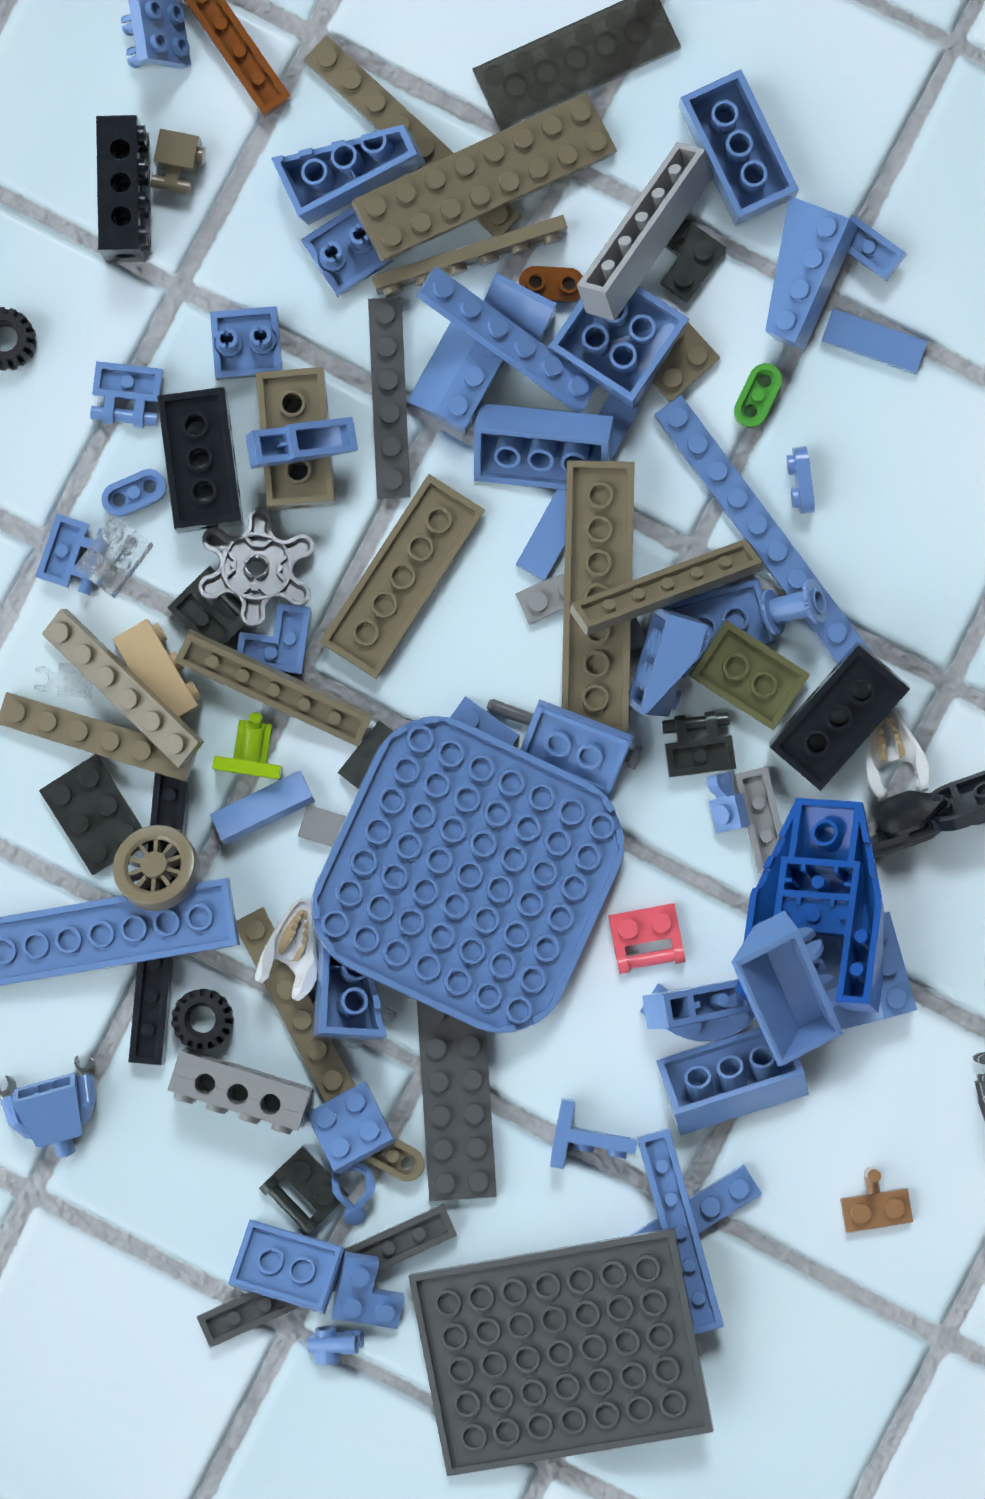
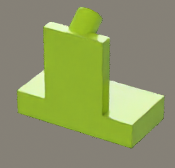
[212,712,283,780]

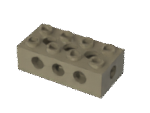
[256,367,336,511]

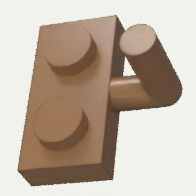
[840,1166,913,1233]

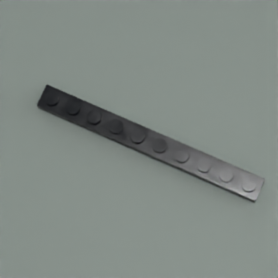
[128,729,194,1065]

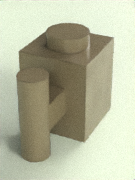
[150,129,206,195]

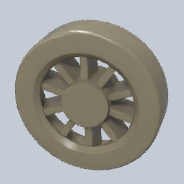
[113,825,200,911]

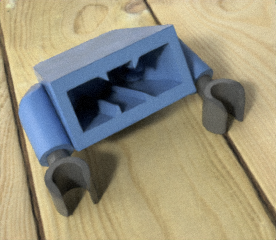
[0,1054,96,1158]

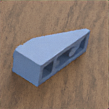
[642,979,753,1029]

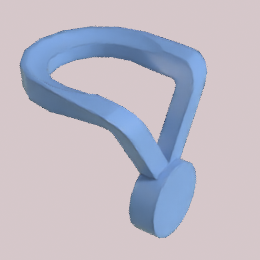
[331,1162,376,1225]

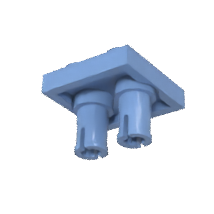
[121,0,192,69]
[301,207,393,297]
[210,306,282,380]

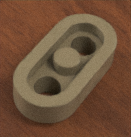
[366,1137,425,1181]

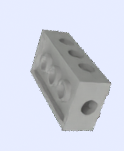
[167,1048,314,1134]

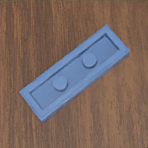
[821,309,928,374]
[210,771,315,846]

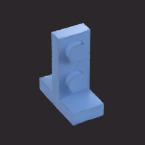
[550,1098,637,1169]

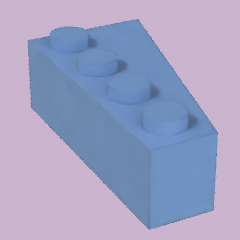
[313,938,387,1041]

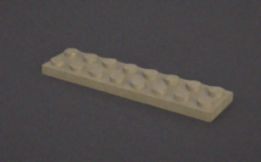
[351,92,617,263]
[561,460,635,732]

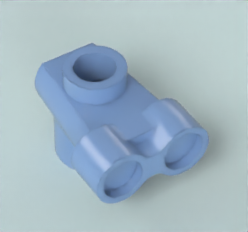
[307,1326,364,1365]

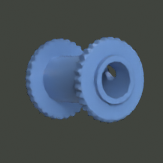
[760,579,827,635]

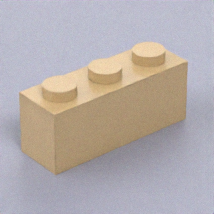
[112,619,202,719]

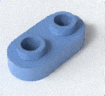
[786,446,815,514]
[101,469,167,517]

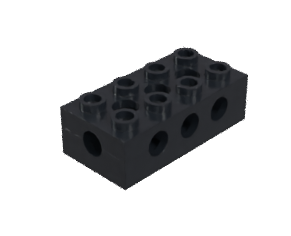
[96,115,151,263]
[157,387,244,533]
[769,641,910,791]

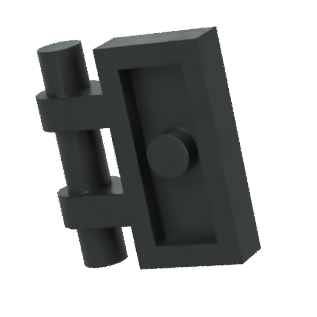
[662,711,736,778]

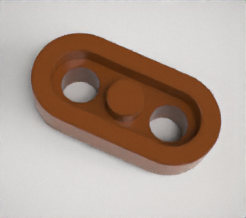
[519,266,583,303]

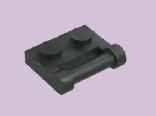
[167,566,247,645]
[258,1146,349,1236]

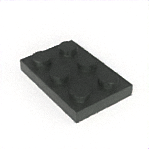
[39,754,143,875]

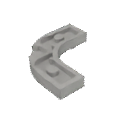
[515,575,645,652]

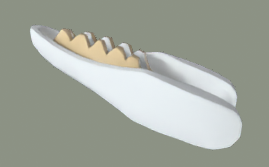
[866,707,930,802]
[255,898,318,1001]

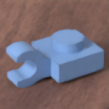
[707,772,750,834]

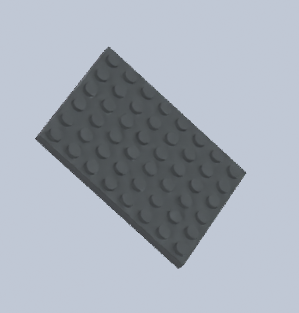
[408,1227,714,1476]

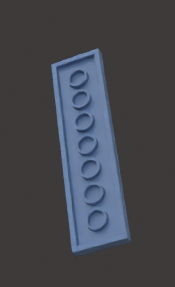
[0,878,240,986]

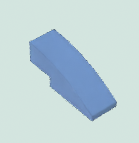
[245,417,358,469]

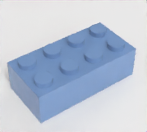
[678,69,799,226]

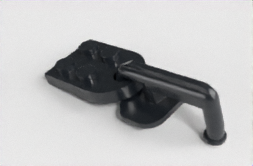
[870,771,985,859]

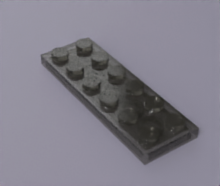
[472,0,681,131]

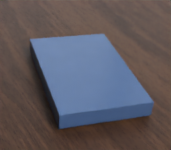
[663,578,777,666]
[520,699,634,797]
[228,1219,346,1314]

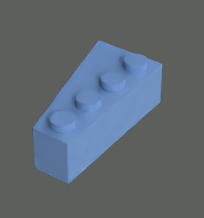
[271,125,426,225]
[765,196,858,351]

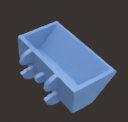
[731,911,844,1066]

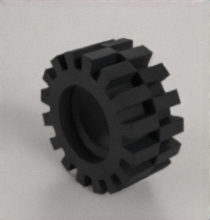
[0,307,37,371]
[171,989,234,1050]

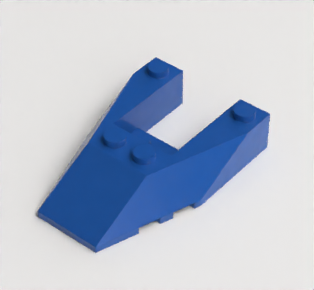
[736,798,884,1013]

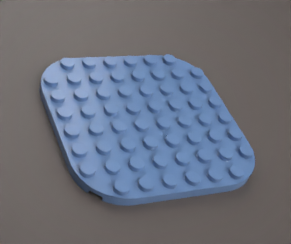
[311,716,624,1033]

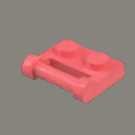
[608,903,686,975]

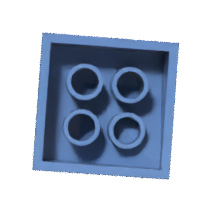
[548,286,689,409]
[629,608,710,717]
[805,912,917,1029]

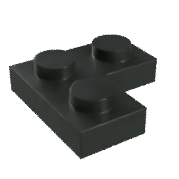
[660,218,726,303]

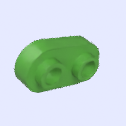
[733,363,782,428]

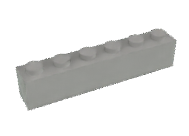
[577,142,713,321]

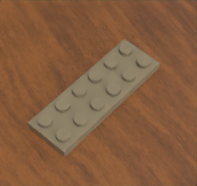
[320,474,485,679]

